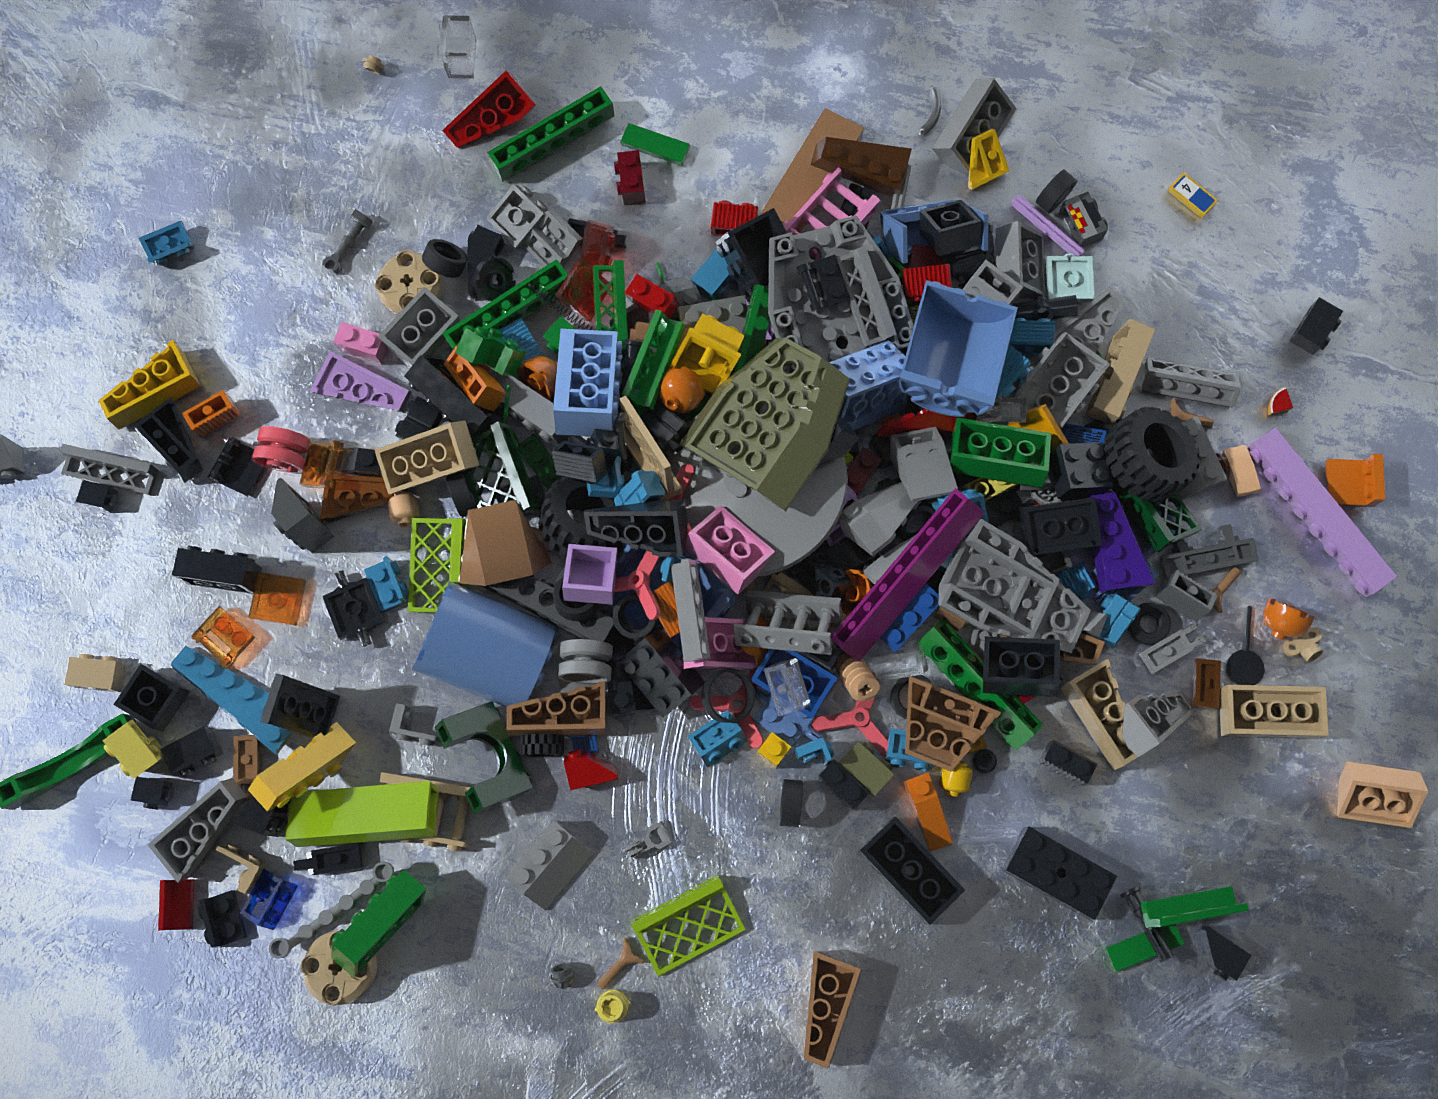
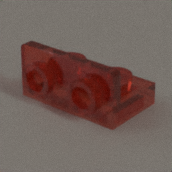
[579,220,616,275]

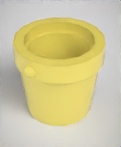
[595,990,631,1023]

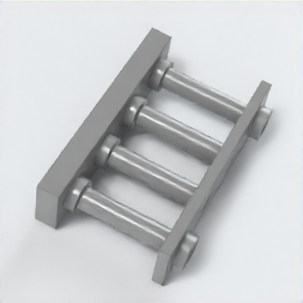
[734,590,842,655]

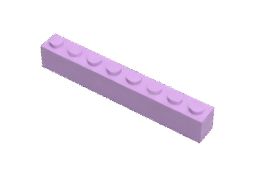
[1247,427,1397,597]

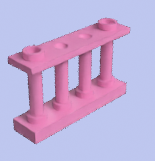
[783,168,880,260]

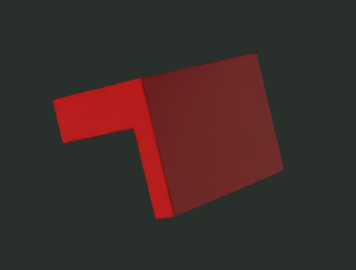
[158,879,195,931]

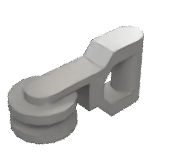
[623,821,673,859]

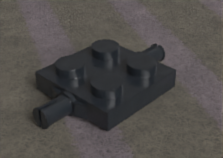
[322,570,385,647]

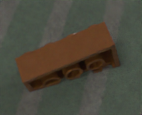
[811,137,912,197]

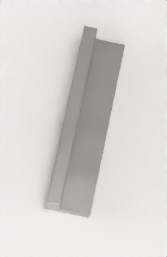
[836,246,897,347]
[1142,358,1241,407]
[60,444,159,496]
[671,559,710,662]

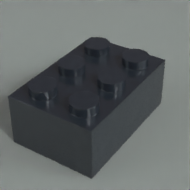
[172,545,262,595]
[617,627,705,717]
[983,636,1060,697]

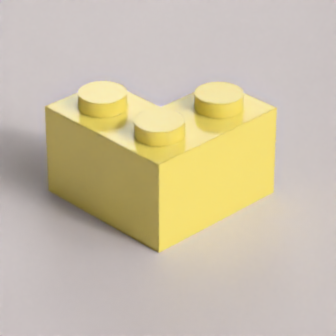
[102,720,163,779]

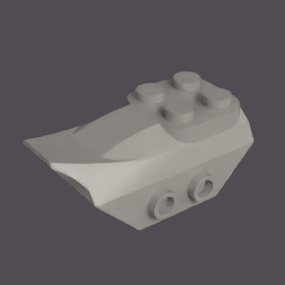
[1009,332,1110,429]

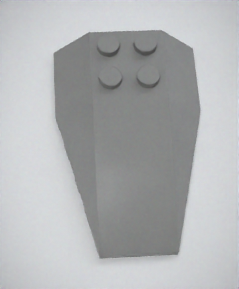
[939,519,1091,653]

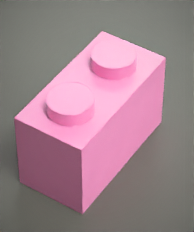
[333,322,388,365]

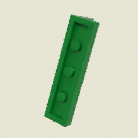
[593,260,628,356]
[731,285,770,376]
[622,310,686,411]
[1140,886,1249,927]

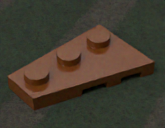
[320,474,395,521]

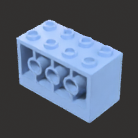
[553,329,622,436]
[829,341,909,430]

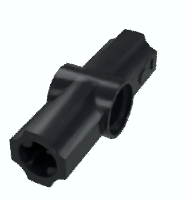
[1012,295,1078,321]

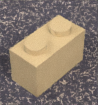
[64,654,125,692]

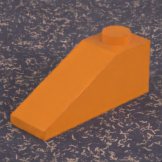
[444,346,507,411]
[903,773,953,852]

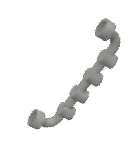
[269,862,395,959]

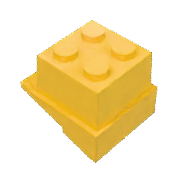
[670,313,745,394]

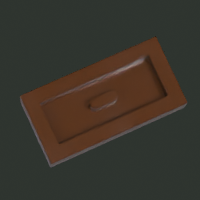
[1192,658,1221,709]

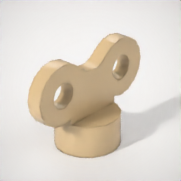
[1283,627,1323,663]

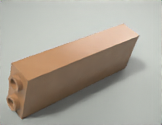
[760,108,864,233]

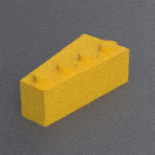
[248,722,356,812]

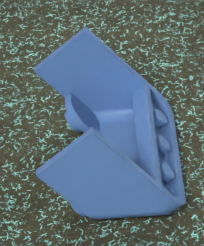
[880,200,988,263]

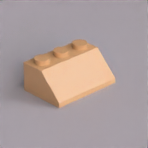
[1337,761,1428,828]

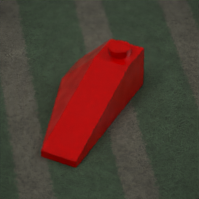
[442,70,536,148]
[876,409,973,441]

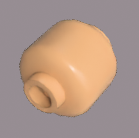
[388,491,420,528]

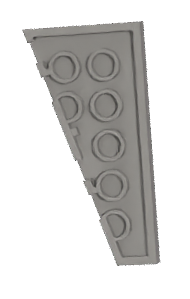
[1017,287,1125,385]

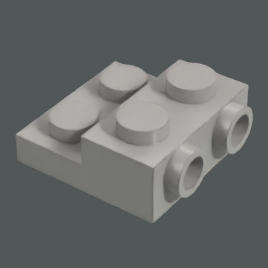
[486,184,548,249]

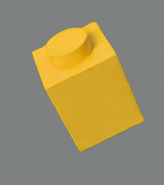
[757,732,791,768]

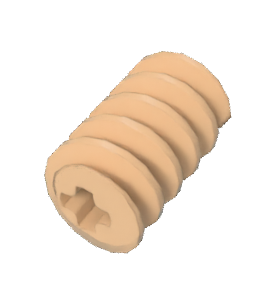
[835,652,880,702]

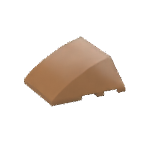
[458,500,552,586]
[905,676,1001,772]

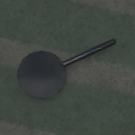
[1226,605,1265,685]

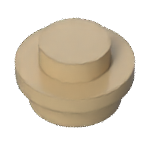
[363,55,384,74]

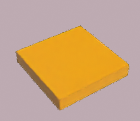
[1005,404,1068,452]

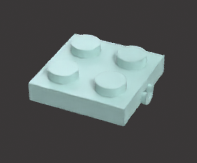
[1045,253,1094,302]

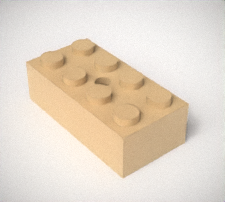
[374,421,480,494]
[1219,685,1329,739]

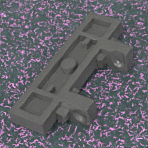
[1159,524,1259,579]

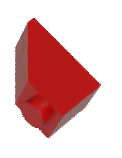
[564,749,618,790]

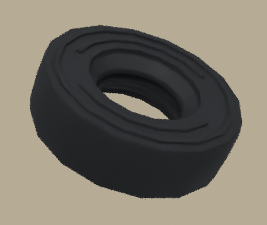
[1128,602,1171,645]

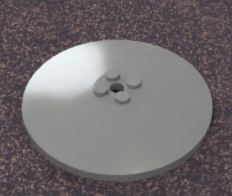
[667,404,848,576]

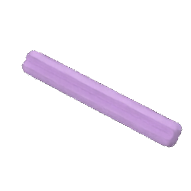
[1011,195,1085,256]

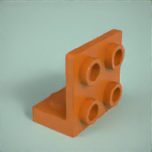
[1325,454,1385,507]

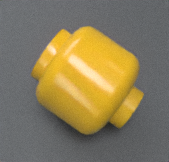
[939,761,973,797]

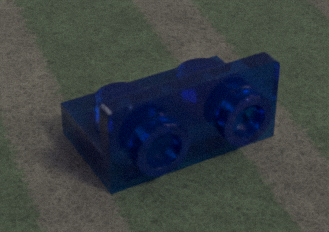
[240,869,298,930]

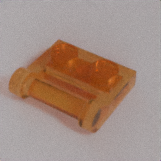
[299,440,344,489]
[191,606,255,669]

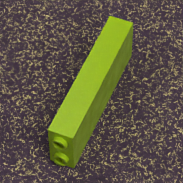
[285,781,439,847]

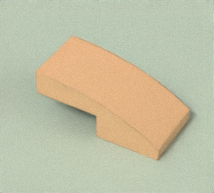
[1222,445,1261,497]

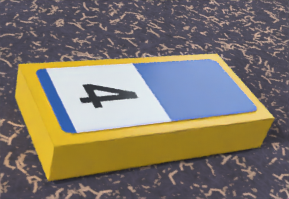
[1168,172,1218,218]

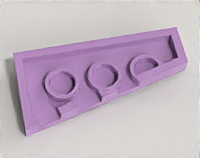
[310,351,411,412]

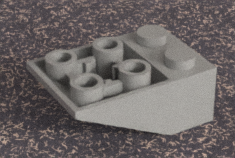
[963,260,1023,306]
[890,427,958,502]

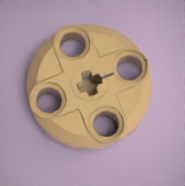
[375,250,444,315]
[300,931,377,1005]

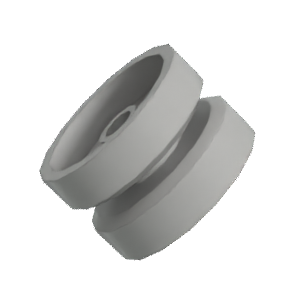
[558,639,613,684]

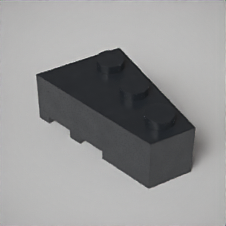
[133,397,203,483]

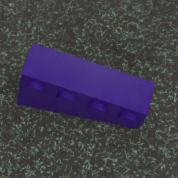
[1089,493,1155,593]

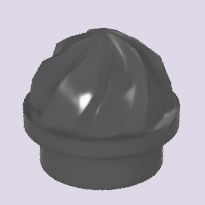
[550,963,575,989]

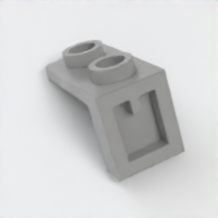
[389,703,441,746]

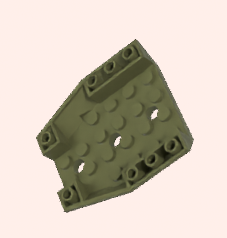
[678,337,850,512]

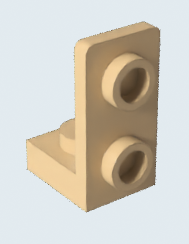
[216,843,267,894]

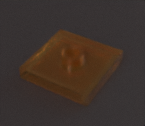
[248,572,306,626]

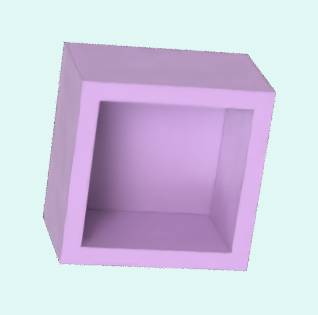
[562,544,618,604]

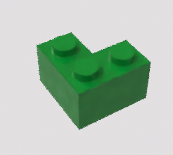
[455,326,526,376]

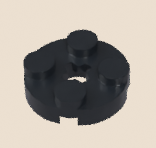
[471,257,516,302]

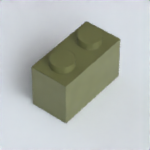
[839,741,895,797]

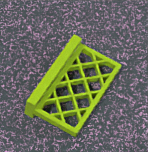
[408,518,468,613]
[631,875,746,976]

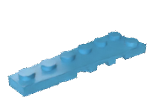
[171,646,294,755]

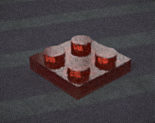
[555,258,612,322]

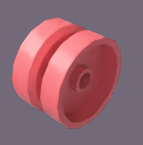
[252,426,310,473]

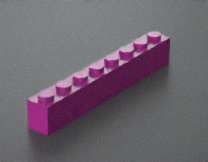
[831,488,985,661]

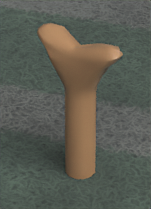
[1170,398,1214,428]
[1212,567,1241,613]
[596,938,644,990]

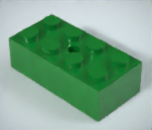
[949,418,1051,488]
[331,870,426,978]

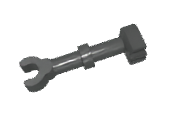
[322,209,373,274]

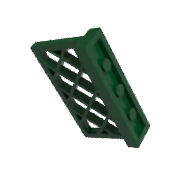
[464,422,540,515]
[1110,469,1202,553]

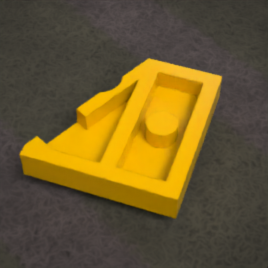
[968,129,1010,189]

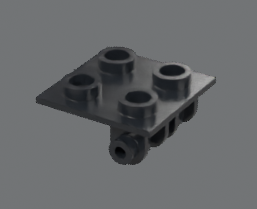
[207,437,264,497]

